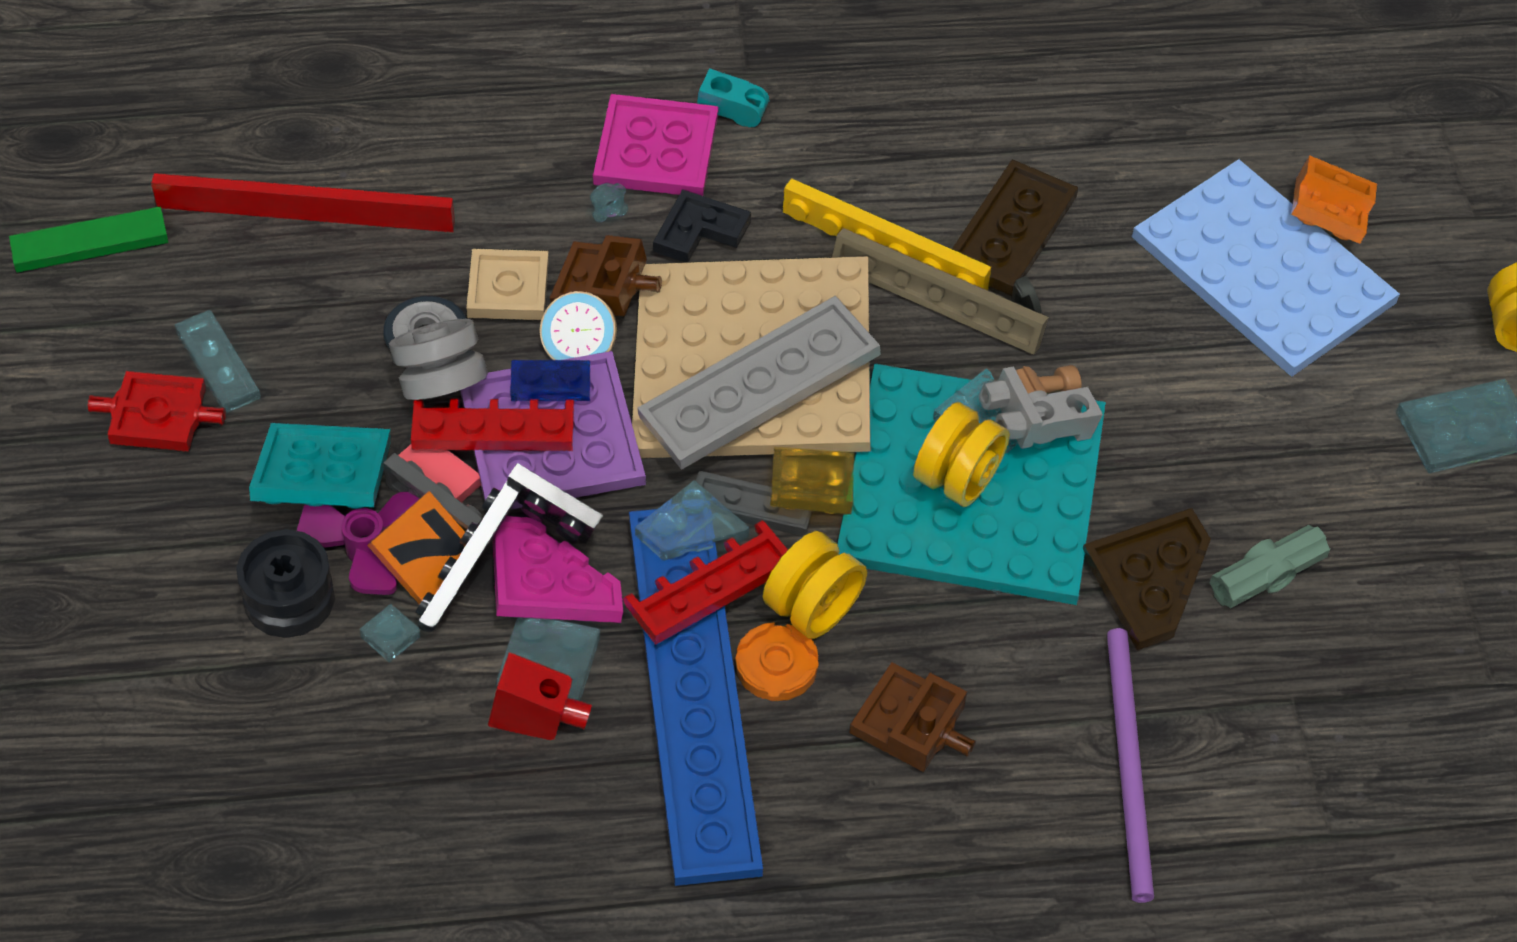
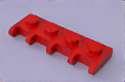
[411,398,574,451]
[623,520,788,645]

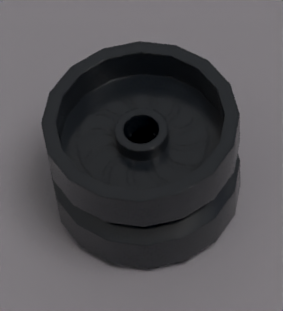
[236,529,335,638]

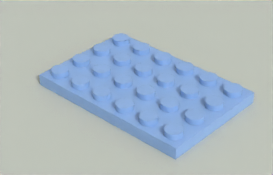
[1132,159,1400,377]

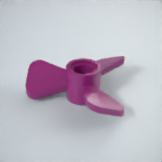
[297,492,420,595]

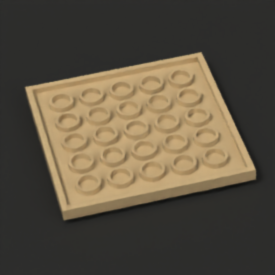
[632,256,871,458]

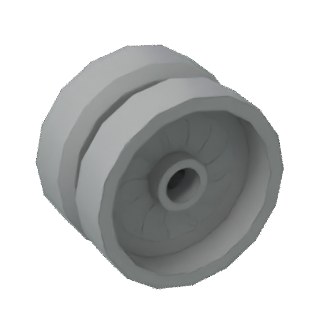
[389,319,488,400]

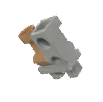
[979,365,1103,449]

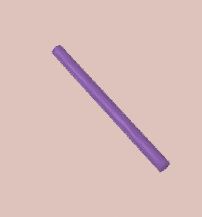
[1107,628,1154,903]

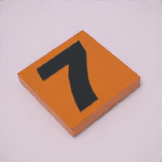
[367,491,465,604]

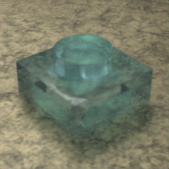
[360,604,420,663]

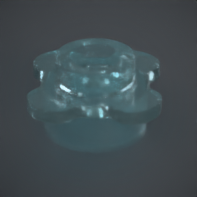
[590,183,628,222]

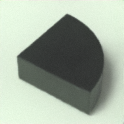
[1011,276,1042,314]

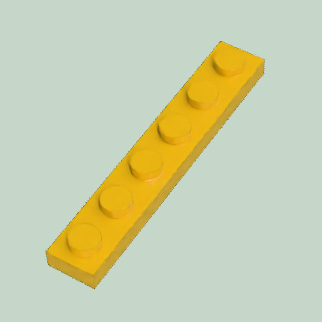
[783,178,991,291]

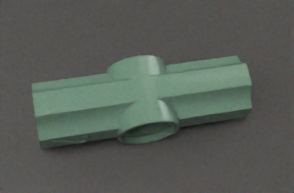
[1210,525,1330,608]

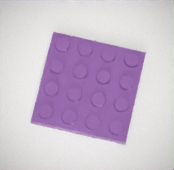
[460,351,646,509]

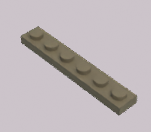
[832,228,1049,355]

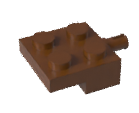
[550,235,662,317]
[849,662,976,772]

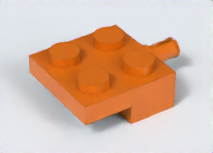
[1291,155,1377,244]

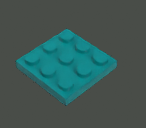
[249,423,391,509]

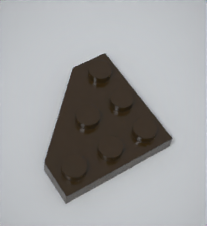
[1083,508,1211,650]

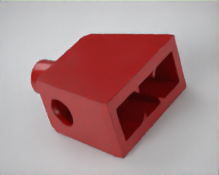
[488,652,592,740]

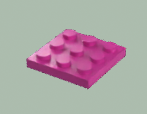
[593,94,718,196]

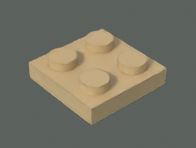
[467,249,549,320]

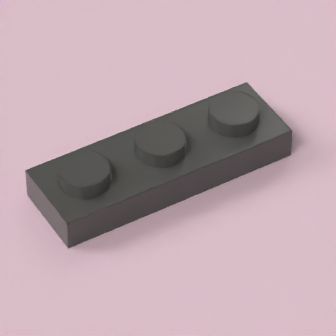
[383,453,483,532]

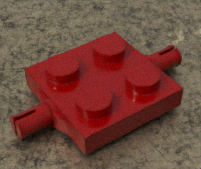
[88,371,226,451]

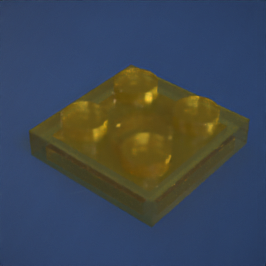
[770,447,854,515]

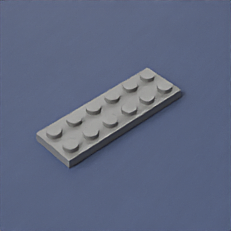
[637,296,881,470]

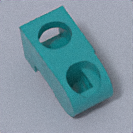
[697,68,770,128]

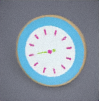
[540,291,617,361]

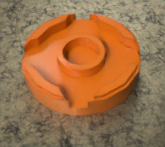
[735,623,819,701]

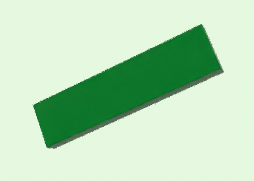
[9,206,169,273]

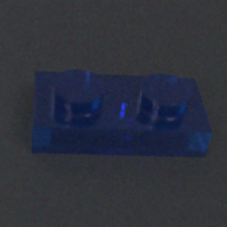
[510,360,591,401]

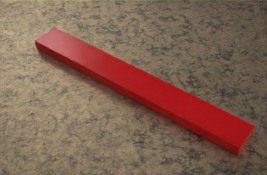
[151,173,455,232]

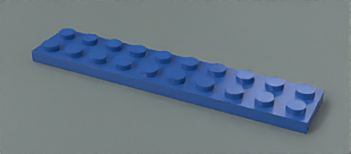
[629,504,763,886]

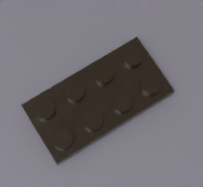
[952,159,1078,296]

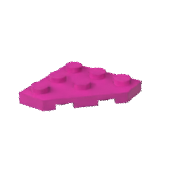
[492,516,623,623]

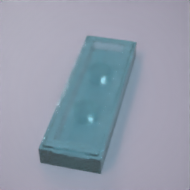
[175,310,261,413]

